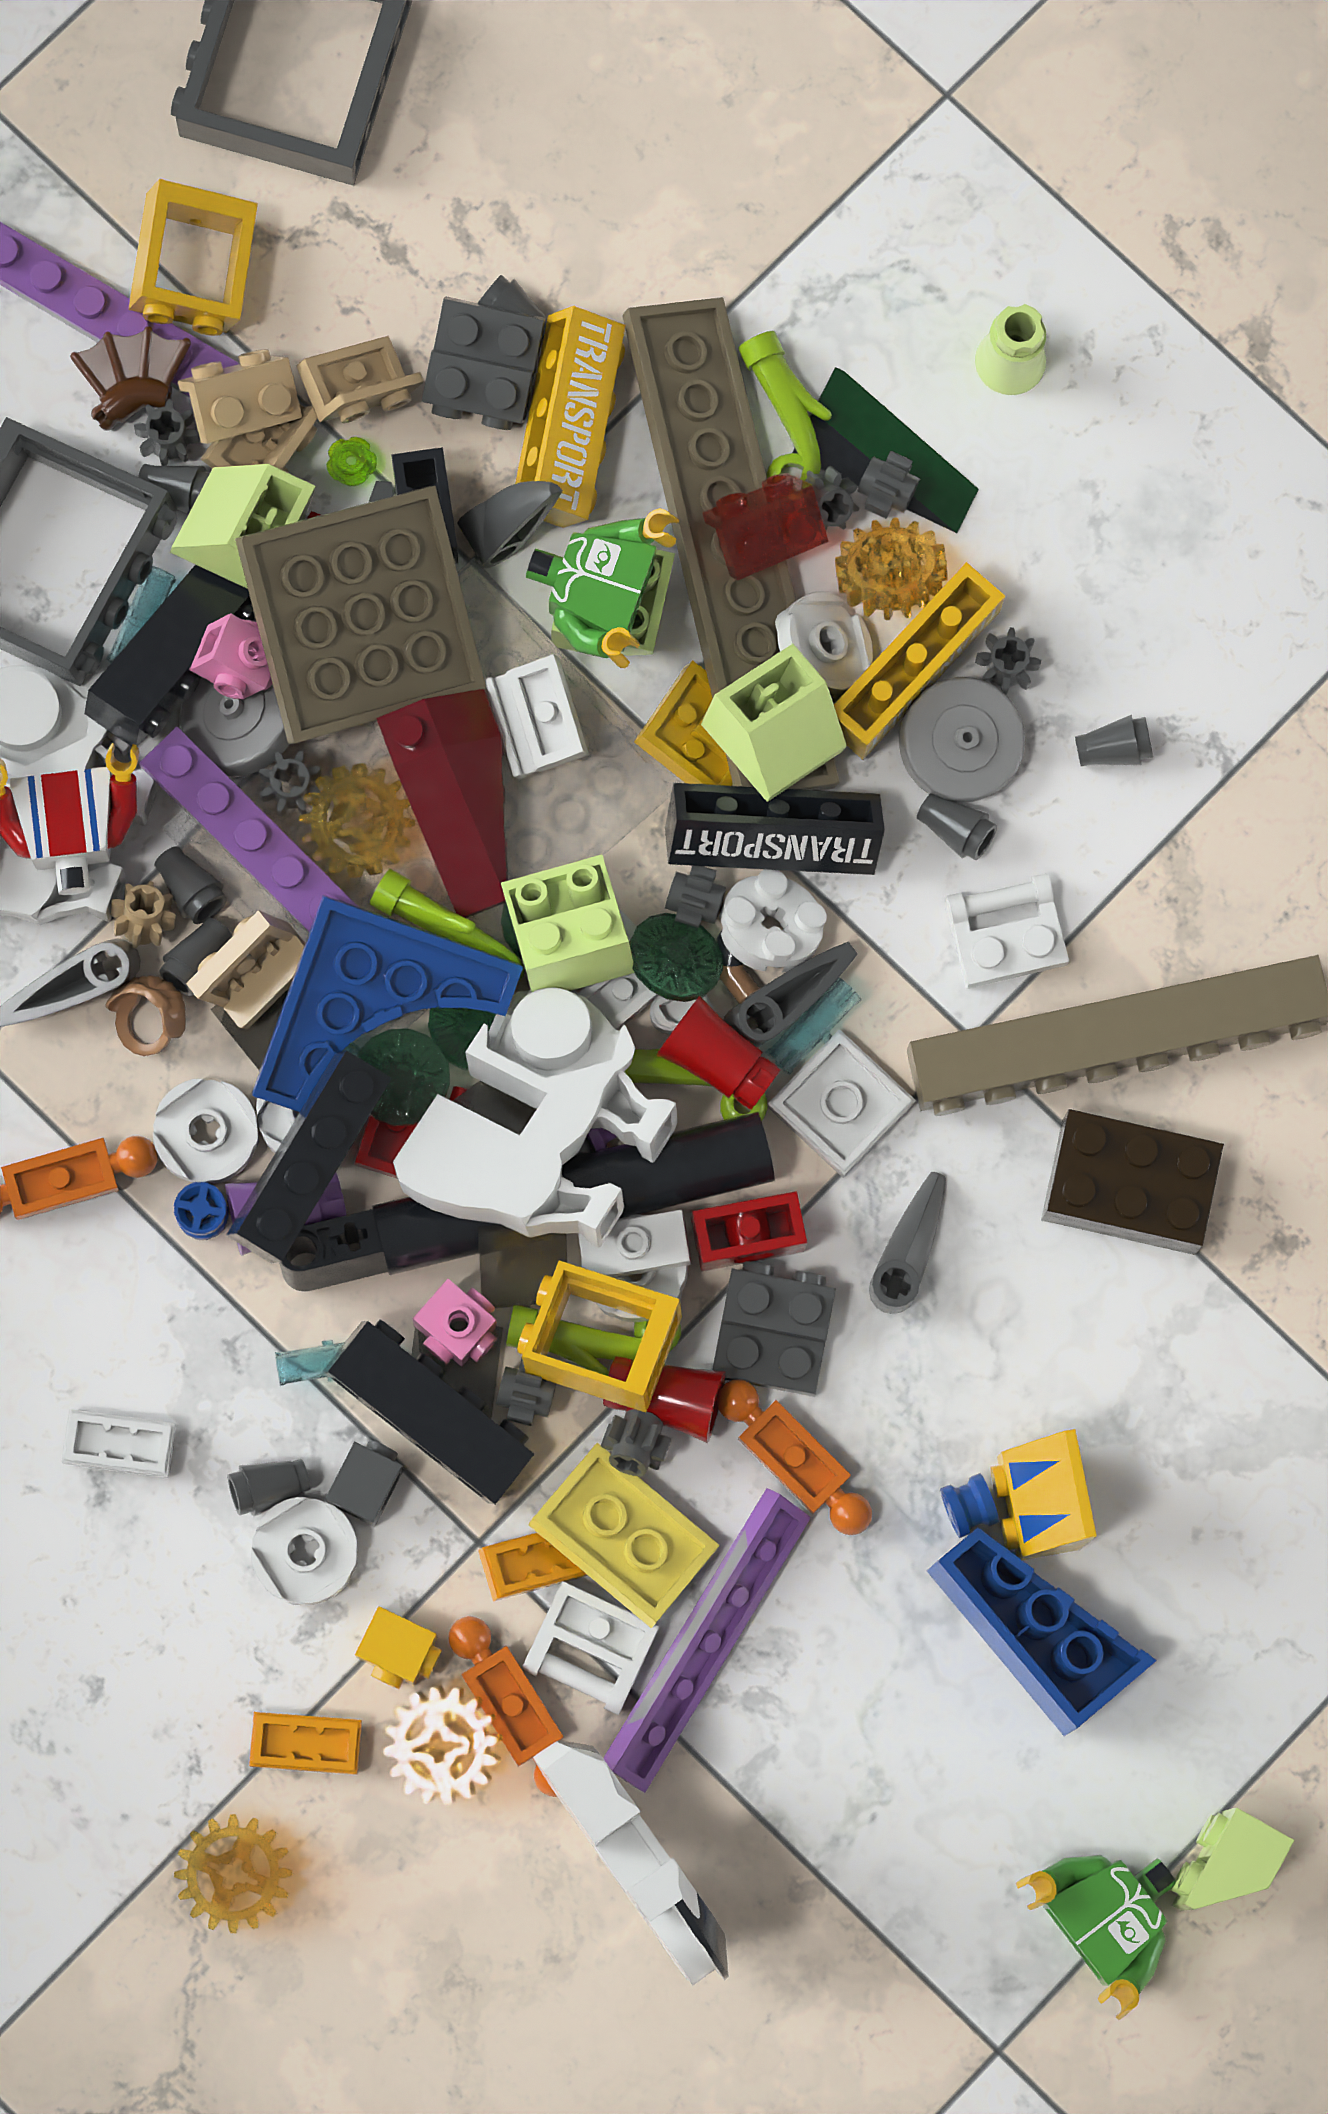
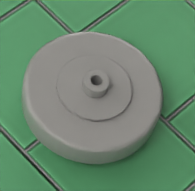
[179,677,290,776]
[899,677,1025,803]

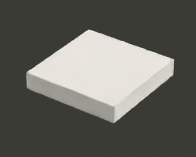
[767,1029,916,1178]

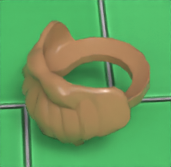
[105,975,186,1056]

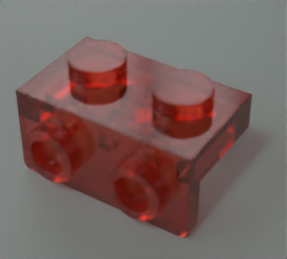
[702,473,829,580]

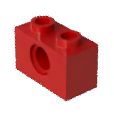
[691,1191,807,1272]

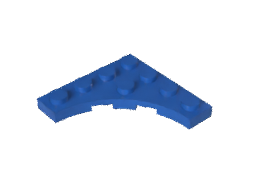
[252,895,523,1112]

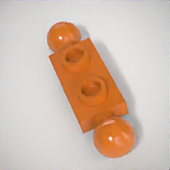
[0,1136,158,1220]
[717,1379,872,1535]
[448,1616,564,1797]

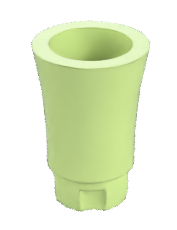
[975,304,1046,395]

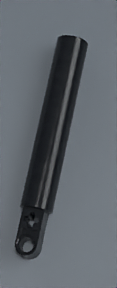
[279,1112,775,1292]

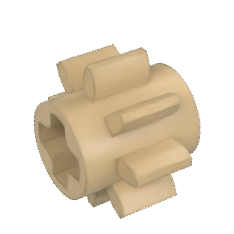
[110,881,176,948]

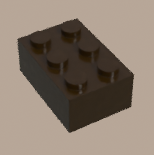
[1041,1109,1224,1255]

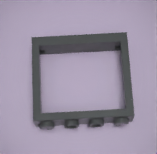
[171,0,412,186]
[0,417,178,686]

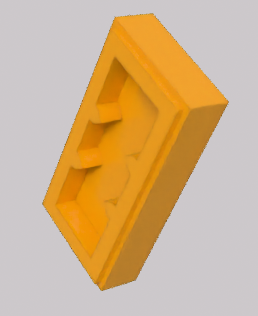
[478,1533,588,1602]
[249,1712,362,1775]

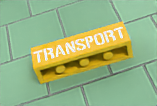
[515,306,626,528]
[834,562,1005,760]

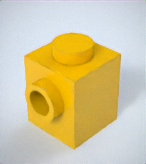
[355,1606,442,1689]

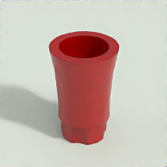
[656,996,781,1110]
[603,1356,726,1443]

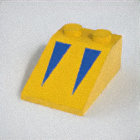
[991,1429,1097,1560]

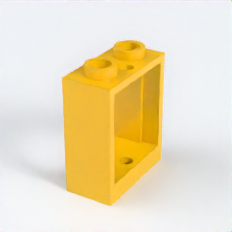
[128,179,258,336]
[517,1260,682,1413]

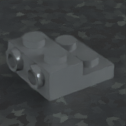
[421,296,546,430]
[712,1261,836,1397]

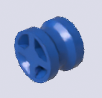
[174,1182,229,1240]
[940,1473,1000,1538]

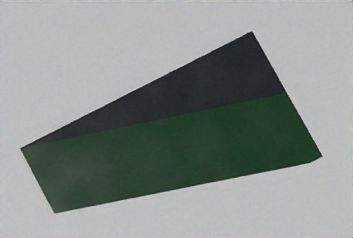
[792,367,979,533]

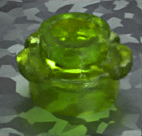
[326,437,377,486]

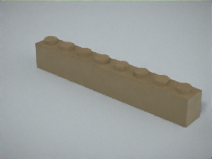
[906,955,1328,1116]

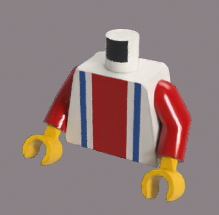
[0,743,140,895]

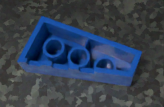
[926,1527,1157,1736]

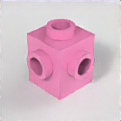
[190,613,273,700]
[413,1279,498,1367]

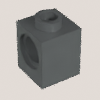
[325,1439,404,1527]

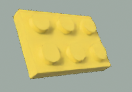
[528,1443,720,1628]

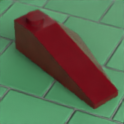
[376,689,508,918]

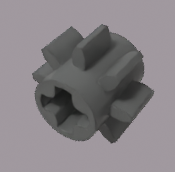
[134,399,200,466]
[857,451,920,519]
[793,466,860,534]
[975,627,1041,695]
[259,751,323,817]
[665,866,726,932]
[496,1359,556,1426]
[601,1409,672,1476]

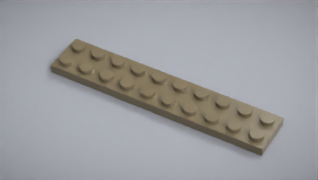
[622,297,840,791]

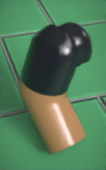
[712,931,760,1004]

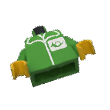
[526,508,680,668]
[1016,1855,1176,2020]

